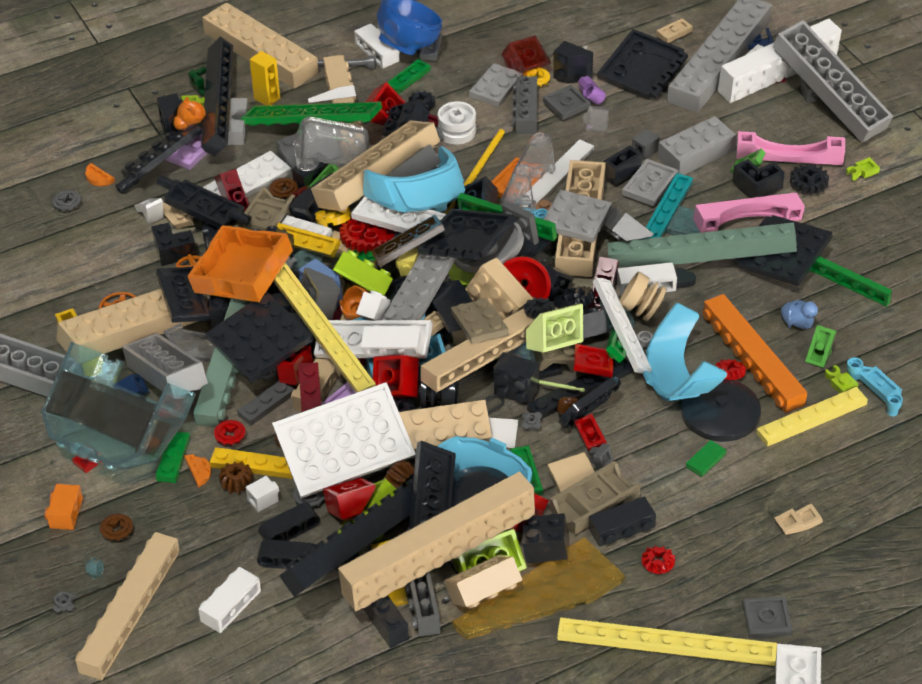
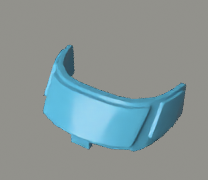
[363,146,465,212]
[643,303,727,401]
[438,436,532,485]

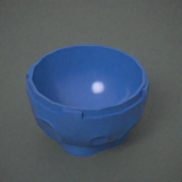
[377,0,442,55]

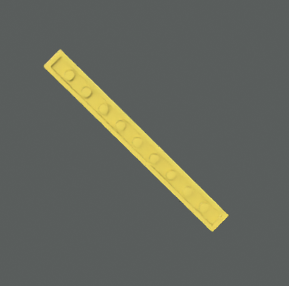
[273,263,376,393]
[557,618,777,666]

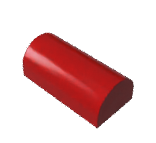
[574,414,607,452]

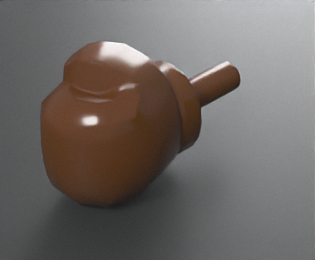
[557,397,579,415]

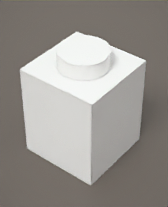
[246,476,279,513]

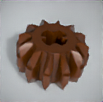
[219,460,254,495]
[384,460,415,489]

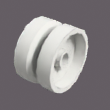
[438,101,476,145]

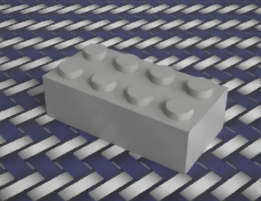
[658,116,736,175]

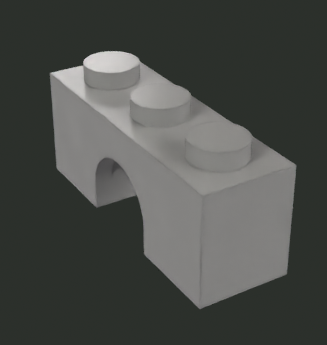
[228,98,249,145]

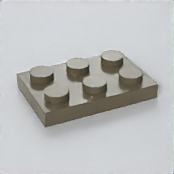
[451,298,509,344]

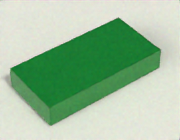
[686,440,727,477]

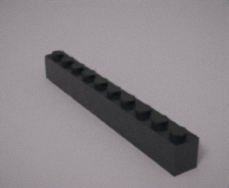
[201,36,233,157]
[279,477,414,597]

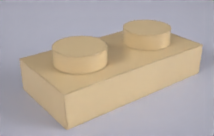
[656,18,693,43]

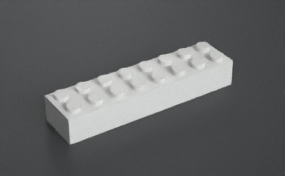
[718,19,842,103]

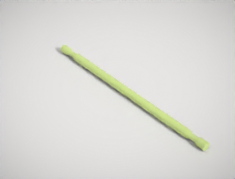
[539,380,585,392]

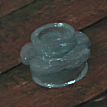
[86,558,104,578]

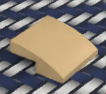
[547,452,594,493]

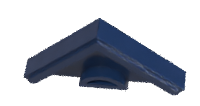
[748,28,774,50]

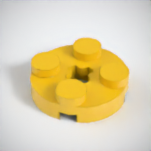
[315,206,352,227]

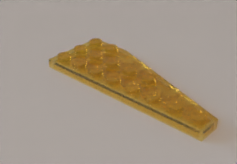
[453,537,625,640]

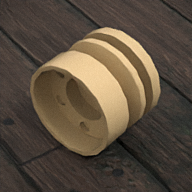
[620,271,667,322]

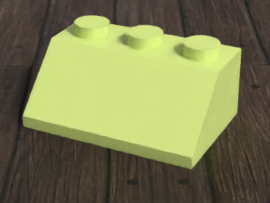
[526,304,583,352]

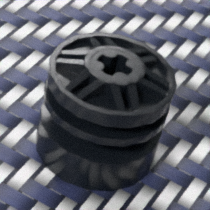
[419,381,458,409]

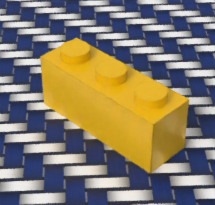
[250,51,280,105]

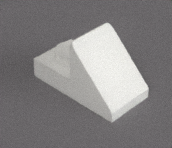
[134,198,164,225]

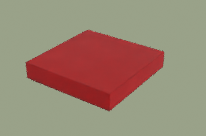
[573,344,613,378]

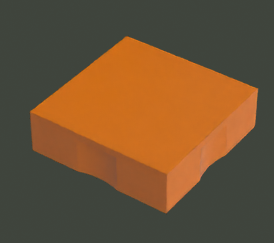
[187,225,293,302]

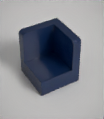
[113,374,149,402]

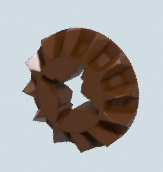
[269,178,298,199]
[100,514,133,542]

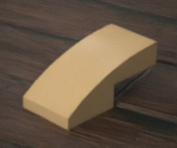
[775,503,823,535]

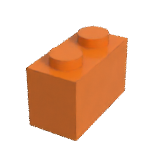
[45,484,83,530]

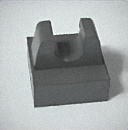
[588,443,614,471]

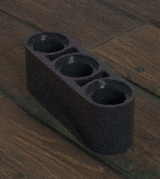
[258,502,320,541]
[257,540,316,569]

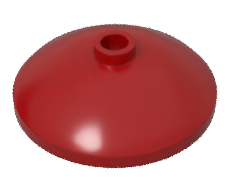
[503,256,551,299]

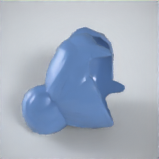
[781,300,818,329]

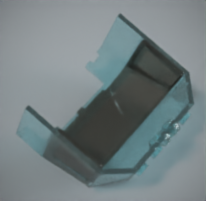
[41,342,196,471]

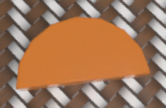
[85,163,115,186]
[184,454,211,488]

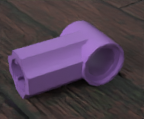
[578,76,606,105]

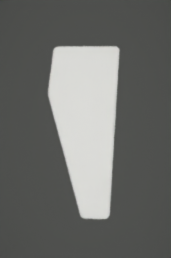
[308,85,356,103]

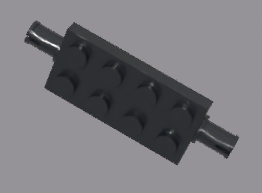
[115,125,202,194]
[156,175,252,229]

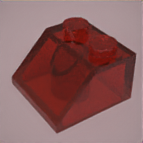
[502,35,551,73]

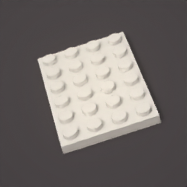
[272,382,416,498]

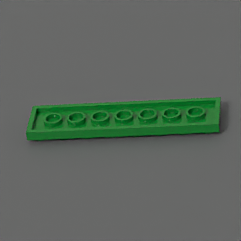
[241,102,382,126]

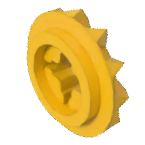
[523,68,550,87]

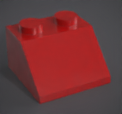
[366,82,406,126]
[372,355,419,398]
[323,477,376,521]

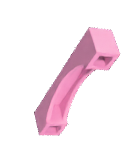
[736,131,845,165]
[693,192,805,233]

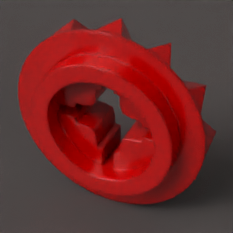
[715,358,746,380]
[214,420,246,446]
[641,545,675,574]

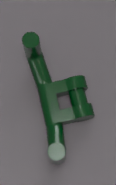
[188,66,206,97]

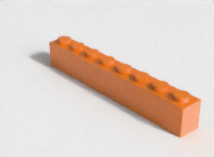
[702,294,807,414]

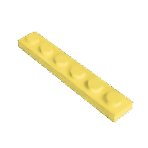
[756,387,868,447]

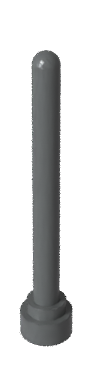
[318,55,376,69]

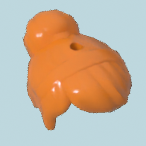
[173,97,206,131]
[339,286,368,320]

